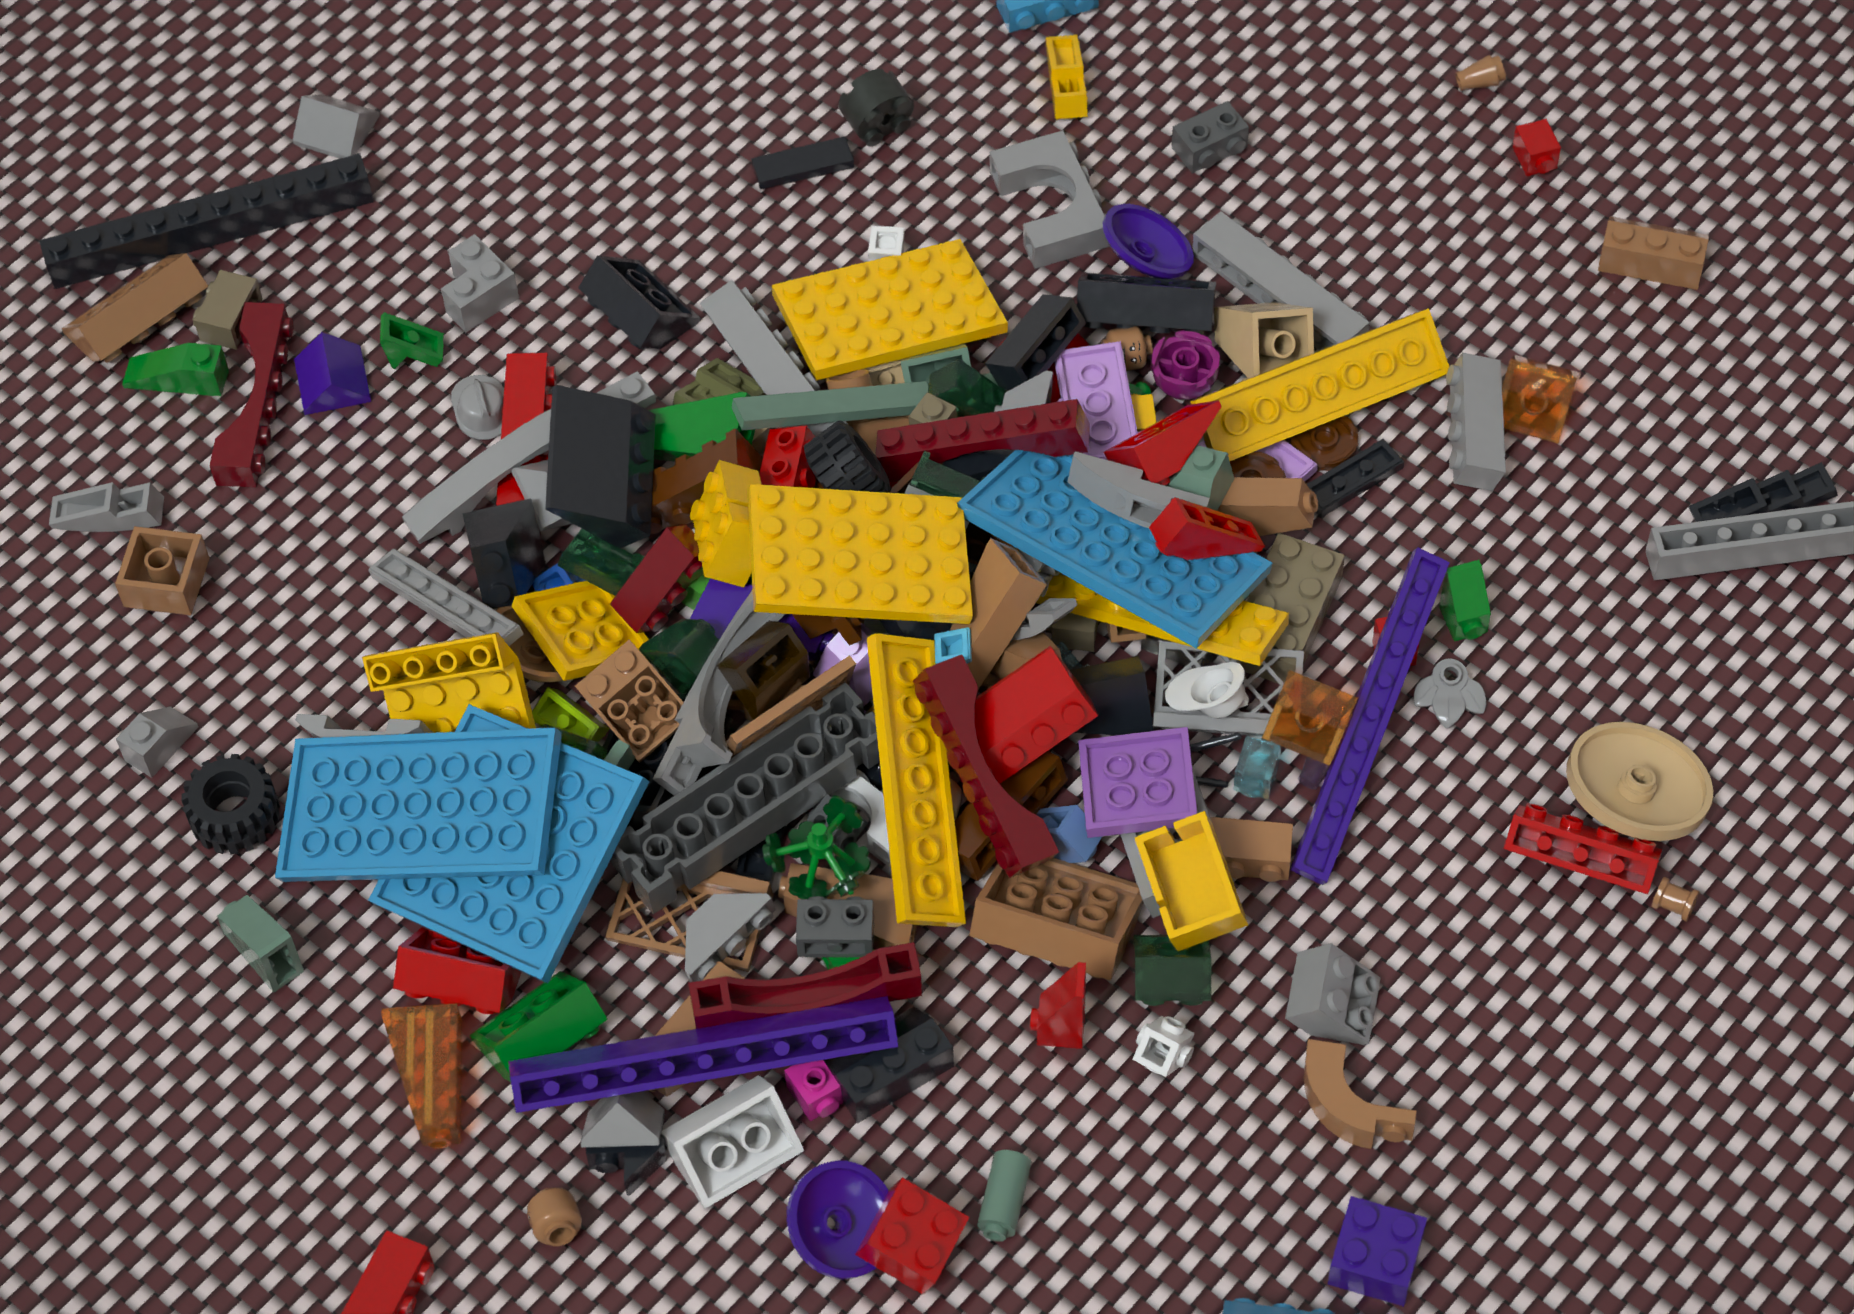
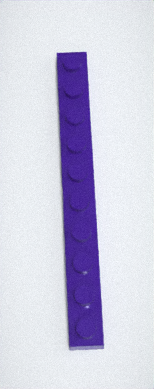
[1290,547,1450,885]

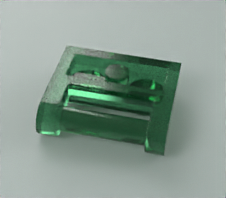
[557,528,645,596]

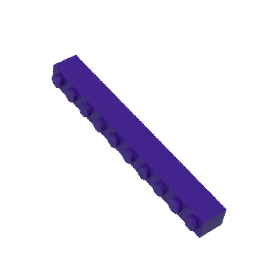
[508,996,898,1113]

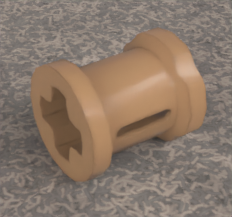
[1651,877,1700,922]

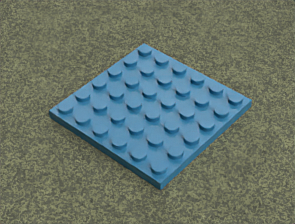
[368,704,649,983]

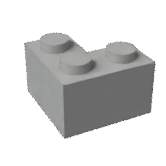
[441,234,519,333]

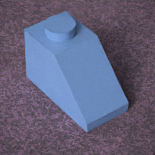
[1037,805,1103,863]

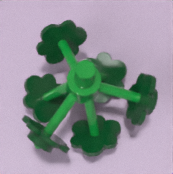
[762,795,871,899]

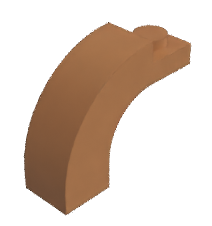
[1304,1039,1417,1149]

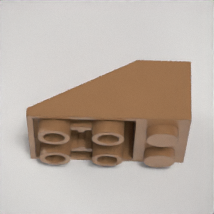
[575,639,684,763]

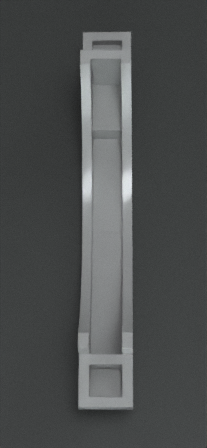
[402,371,656,544]
[653,590,785,796]

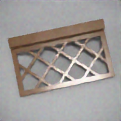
[726,655,856,758]
[605,871,774,972]

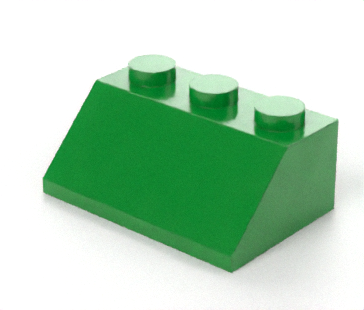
[469,971,608,1082]

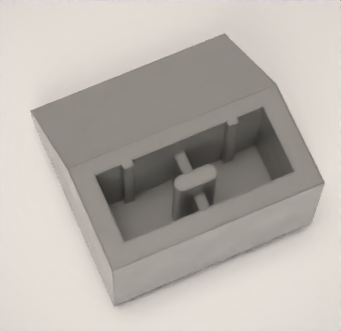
[1285,943,1381,1045]

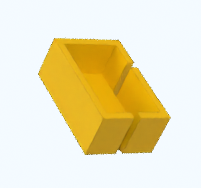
[690,460,761,588]
[1134,811,1248,951]

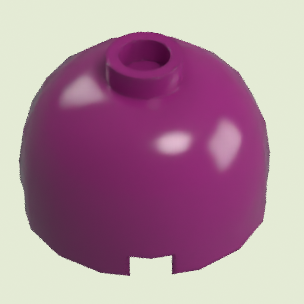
[1151,331,1220,400]

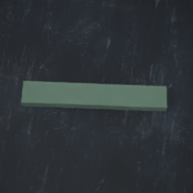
[731,381,933,430]

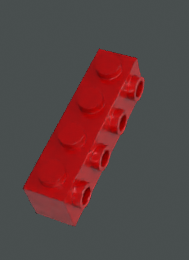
[759,425,816,488]
[1503,803,1663,895]

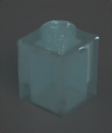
[1233,736,1281,799]

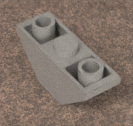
[685,893,775,982]

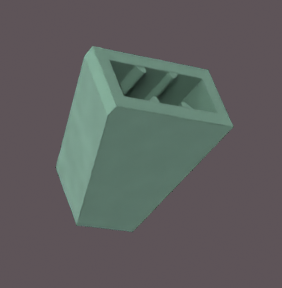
[217,895,304,993]

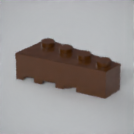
[651,428,763,534]

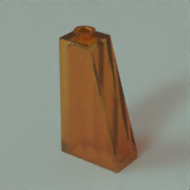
[381,1004,462,1149]

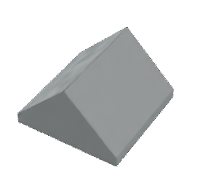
[292,94,380,159]
[581,1091,665,1147]

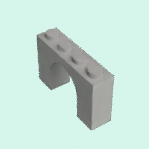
[989,130,1109,269]

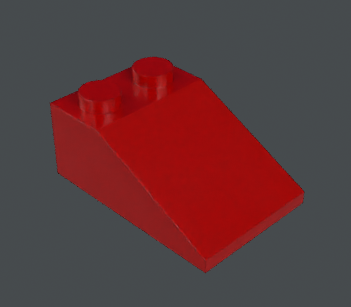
[1104,400,1222,486]

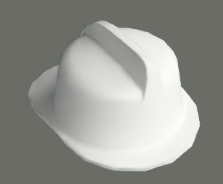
[1165,662,1249,719]

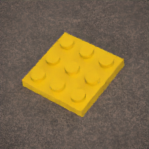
[511,577,656,681]

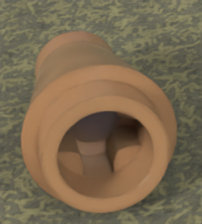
[1455,55,1506,91]

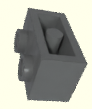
[1172,101,1249,174]
[796,896,874,957]

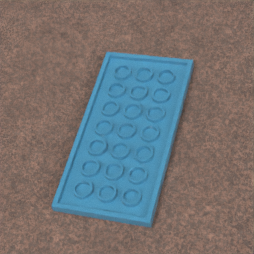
[957,450,1273,649]
[275,728,562,882]

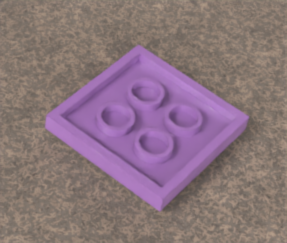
[1078,727,1197,838]

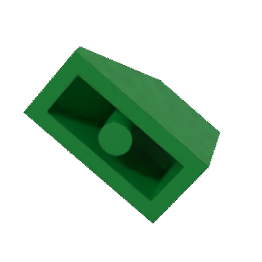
[1439,560,1491,642]

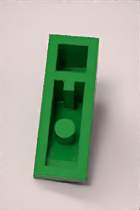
[122,343,229,397]

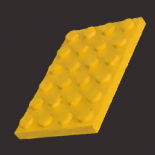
[772,239,1008,381]
[748,484,973,624]

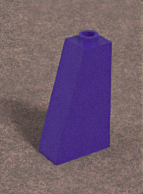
[683,578,835,662]

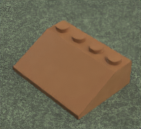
[969,857,1144,980]

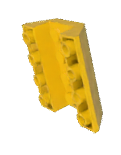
[362,632,536,733]

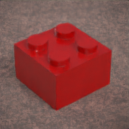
[855,1177,969,1295]

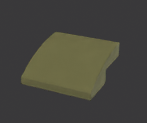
[672,358,765,405]

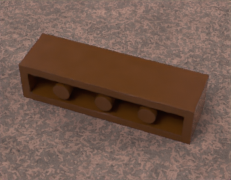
[955,751,1068,881]

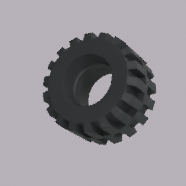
[804,420,891,493]
[181,754,280,854]

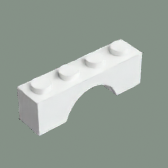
[813,769,891,868]

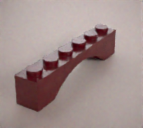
[209,302,294,487]
[875,399,1090,482]
[913,654,1059,878]
[688,942,922,1029]

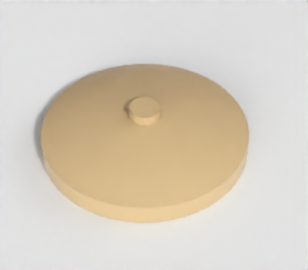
[1566,722,1713,841]

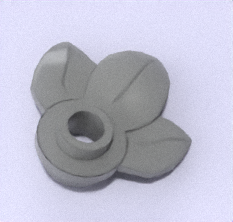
[1414,659,1486,729]

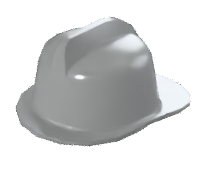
[451,375,504,440]

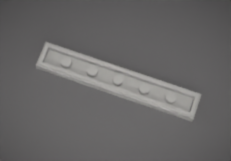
[368,549,523,646]

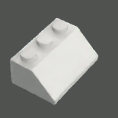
[661,1075,804,1209]

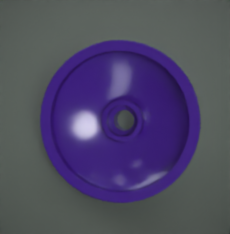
[1103,204,1194,279]
[787,1160,889,1279]

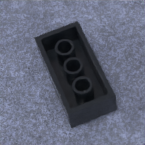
[1076,272,1216,335]

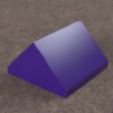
[294,332,371,415]

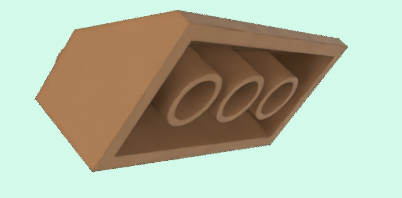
[61,253,208,363]

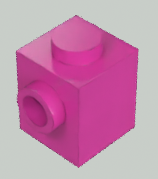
[784,1060,843,1122]

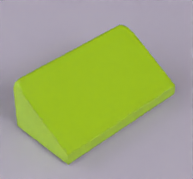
[532,687,609,753]

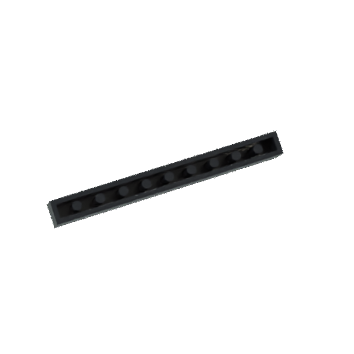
[39,153,374,289]

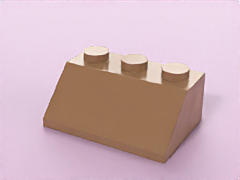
[1598,216,1709,290]

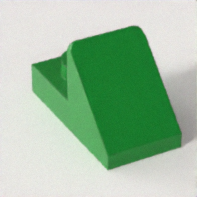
[380,312,444,369]

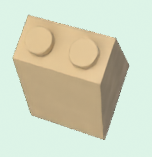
[1214,302,1314,378]

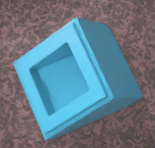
[934,627,972,664]

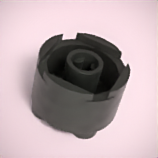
[838,69,914,147]

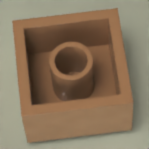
[115,526,209,615]

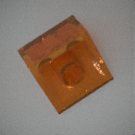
[1502,355,1581,443]
[1262,669,1358,766]

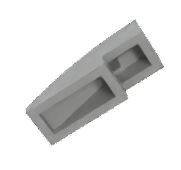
[49,482,164,532]

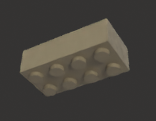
[1227,533,1345,688]

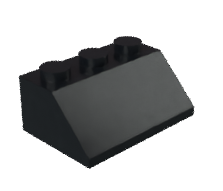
[578,255,701,350]
[823,1007,954,1123]

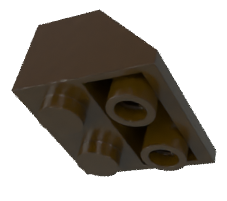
[716,620,810,720]

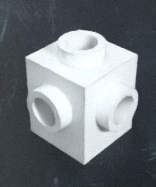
[1132,1016,1195,1077]

